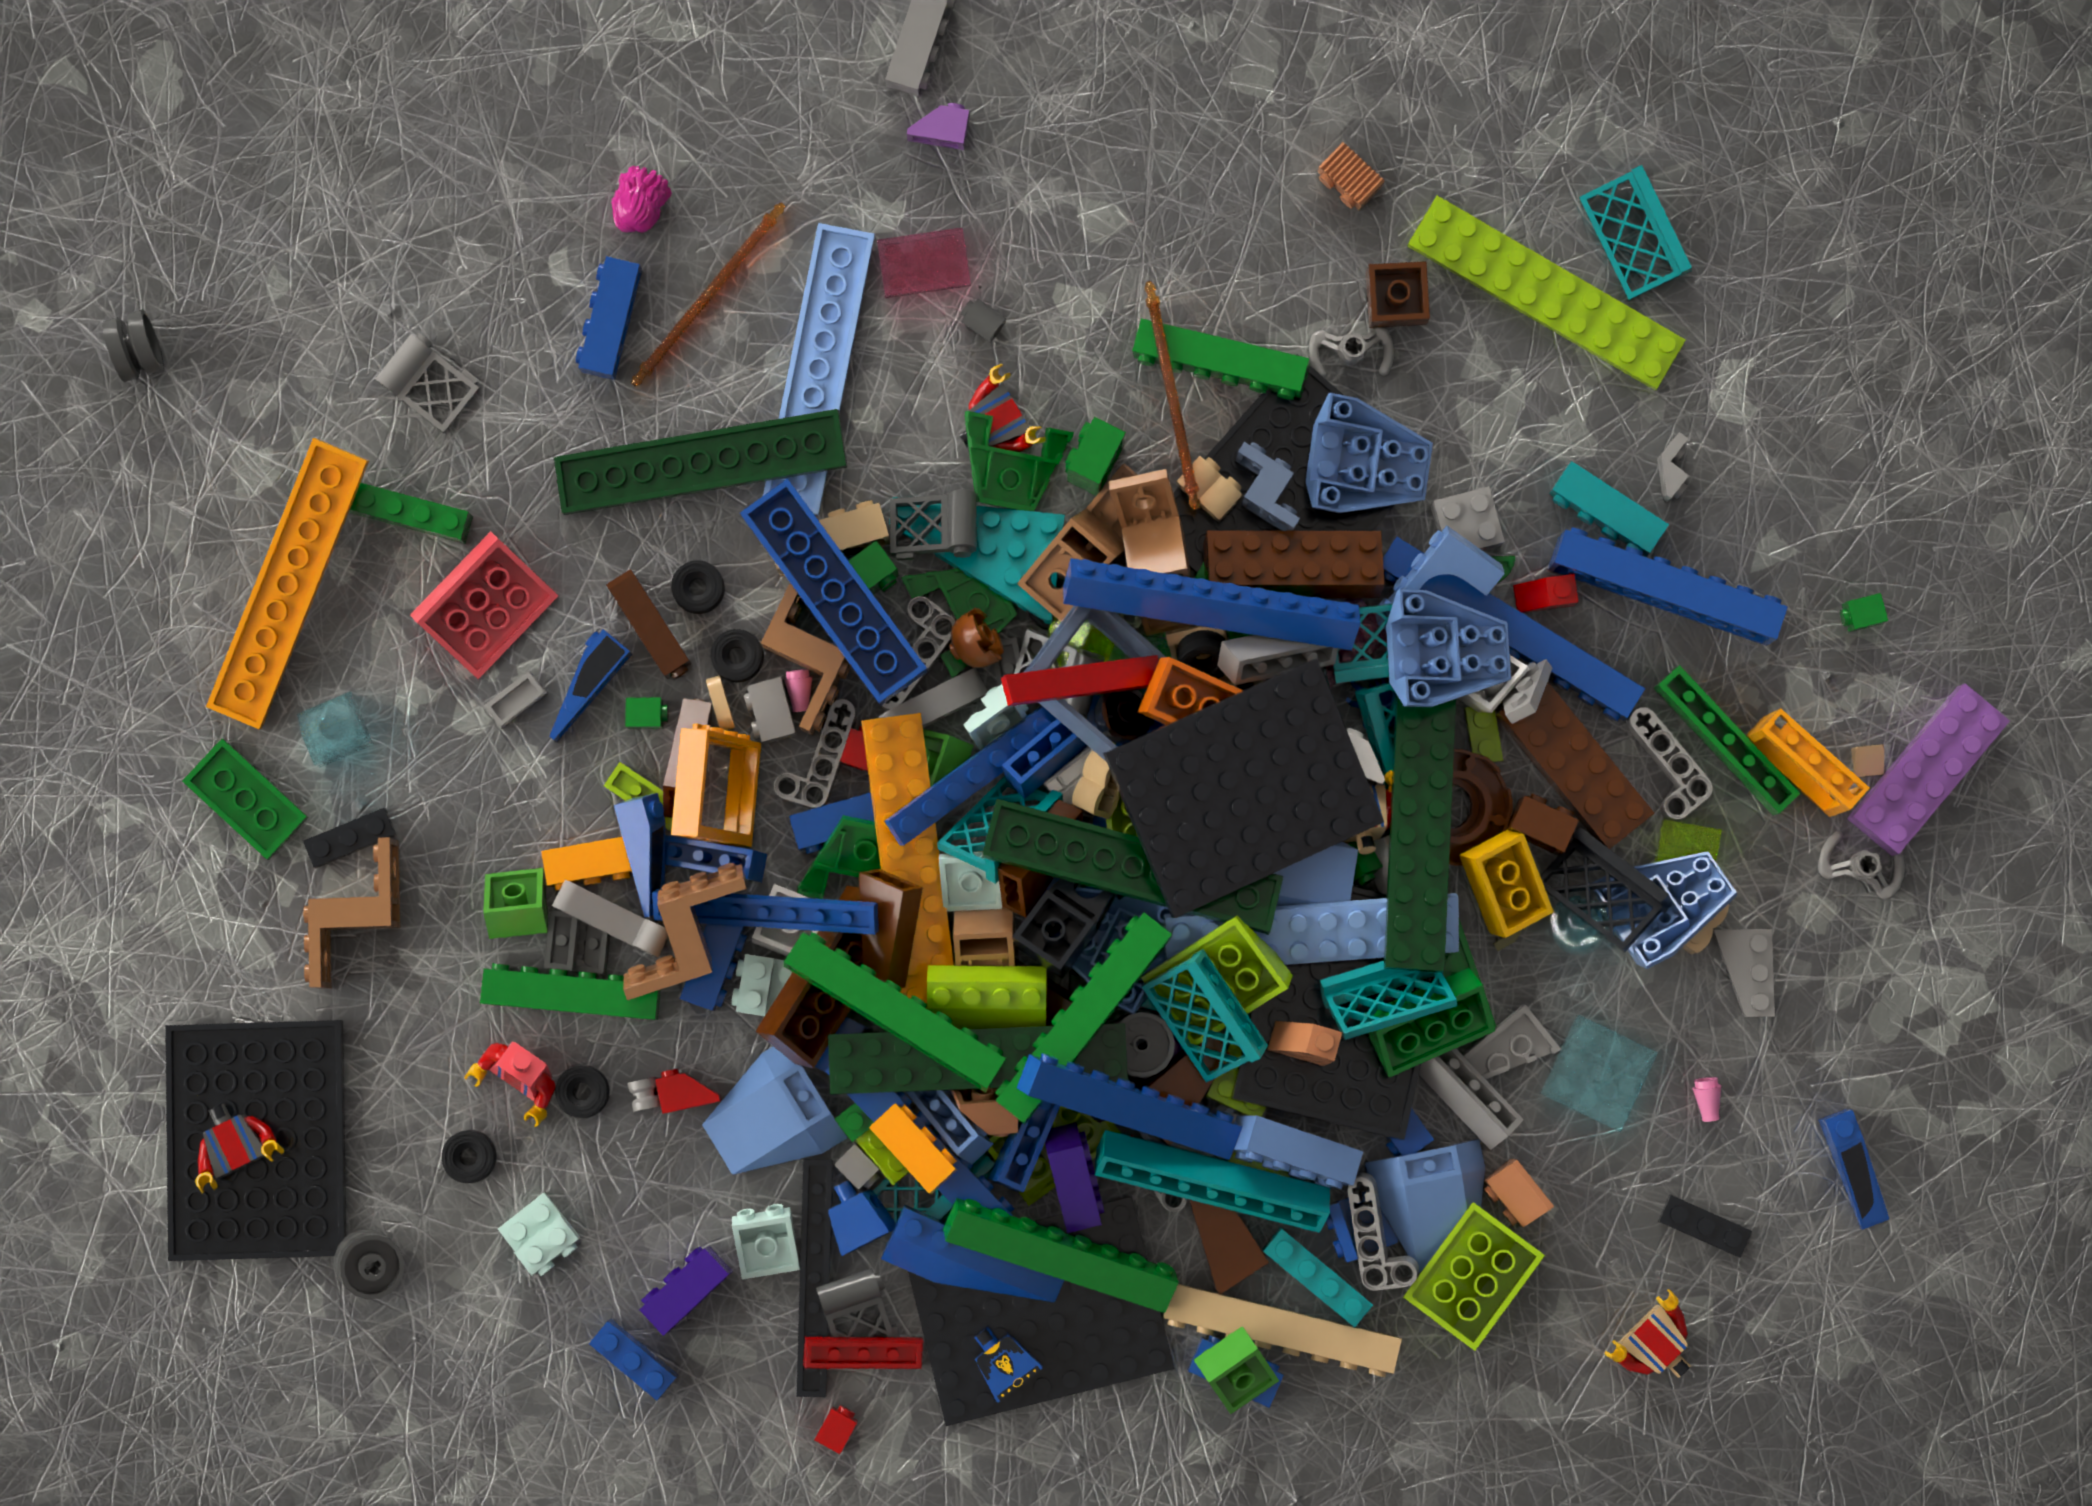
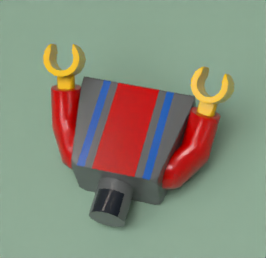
[958,364,1046,452]
[195,1103,284,1193]

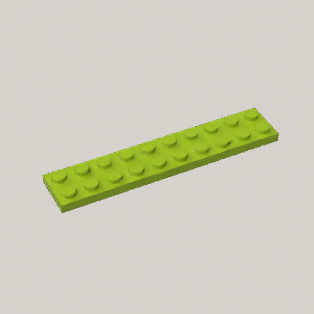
[1407,195,1686,391]

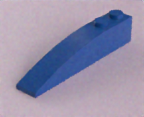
[881,1205,1064,1302]

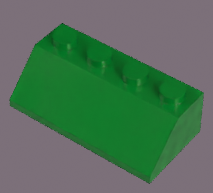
[1365,968,1495,1078]

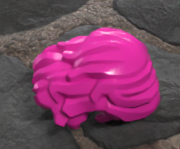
[611,166,672,233]

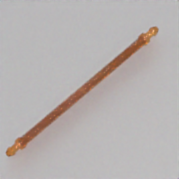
[631,202,785,387]
[1144,281,1200,510]

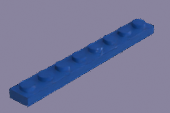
[884,705,1057,846]
[652,889,879,935]

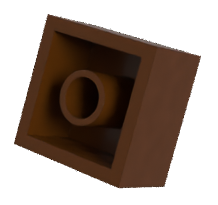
[1366,261,1430,328]
[1507,794,1579,855]

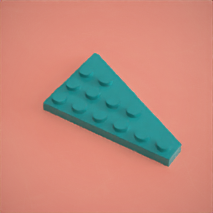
[889,497,1065,624]

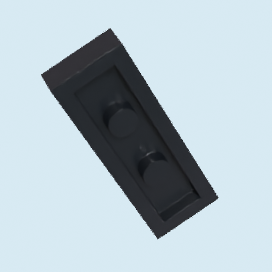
[303,808,396,868]
[1658,1195,1752,1258]

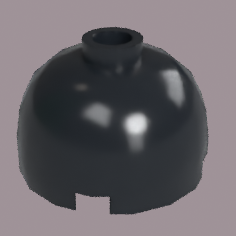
[1094,689,1154,744]

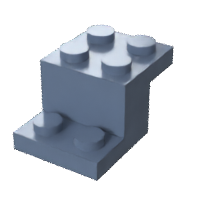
[1235,442,1300,531]

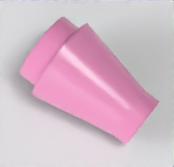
[784,669,813,712]
[1692,1077,1722,1122]

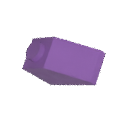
[907,103,970,150]

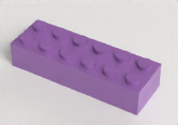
[1847,683,2010,856]

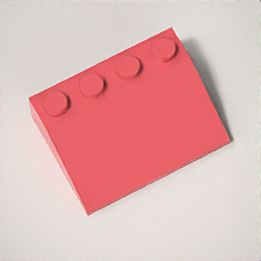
[410,531,558,679]

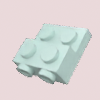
[963,684,1029,750]
[731,954,792,1016]
[498,1192,581,1276]
[732,1204,800,1279]

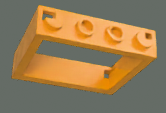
[1746,708,1870,817]
[671,724,761,847]

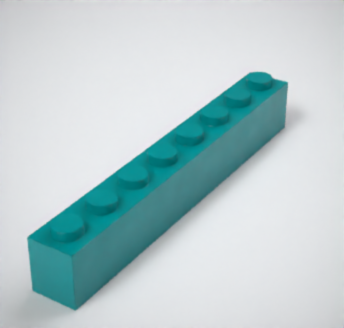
[1095,1130,1330,1233]

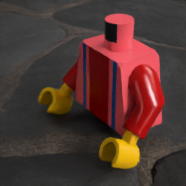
[464,1041,556,1127]

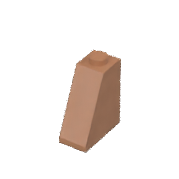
[1267,1021,1342,1066]

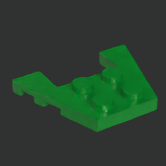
[964,411,1074,511]
[901,568,1017,678]
[797,815,881,899]

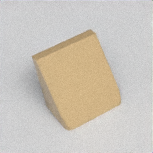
[1851,744,1884,777]

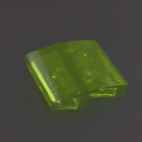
[1654,820,1722,862]

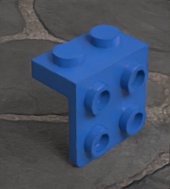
[1325,1191,1398,1263]

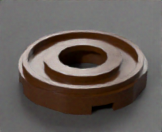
[1449,748,1513,866]

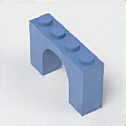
[1376,525,1505,630]

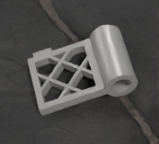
[375,333,479,433]

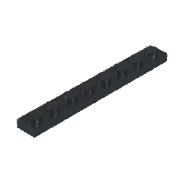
[796,1159,833,1397]

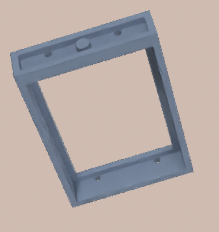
[1024,606,1166,761]

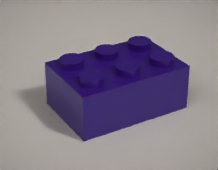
[1045,1122,1105,1233]
[639,1246,733,1336]

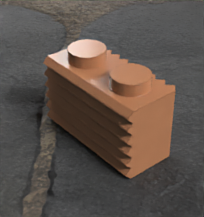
[1318,142,1385,211]

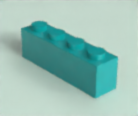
[1549,461,1669,557]
[1262,1228,1373,1328]

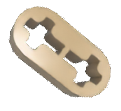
[706,675,735,731]

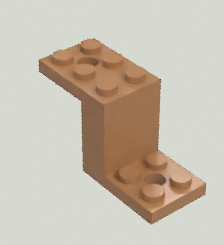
[1017,463,1149,622]
[1108,469,1193,636]
[761,583,851,736]
[303,837,401,989]
[953,844,1015,966]
[623,863,747,1000]

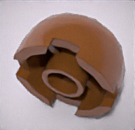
[949,608,1004,668]

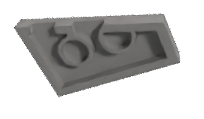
[1502,659,1553,724]
[1713,929,1775,1017]
[1462,1004,1562,1079]

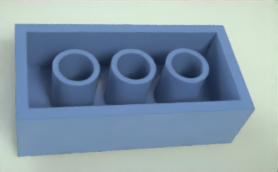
[1233,1115,1363,1189]

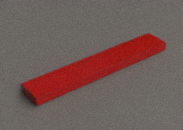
[1001,655,1159,706]

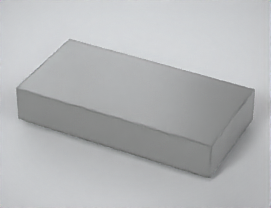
[483,671,548,729]

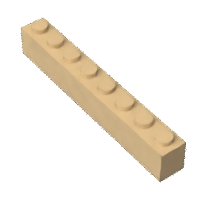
[1163,1284,1402,1377]

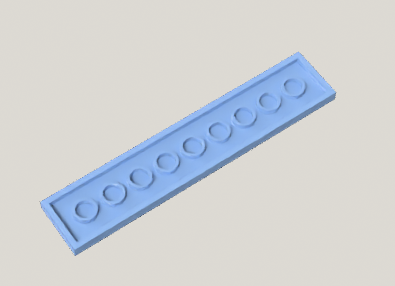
[763,223,875,516]
[1164,893,1459,965]

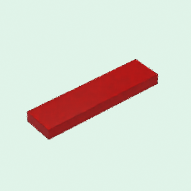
[803,1337,923,1369]

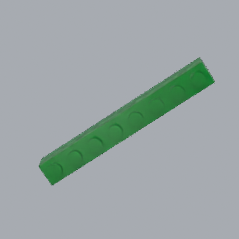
[995,912,1172,1125]
[784,932,1006,1093]
[943,1198,1179,1313]

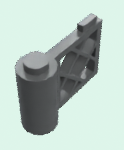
[890,489,977,561]
[1014,629,1105,715]
[816,1268,900,1337]

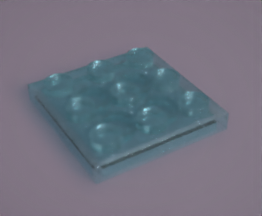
[1540,1015,1658,1132]

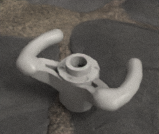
[1309,327,1394,378]
[1818,831,1905,899]

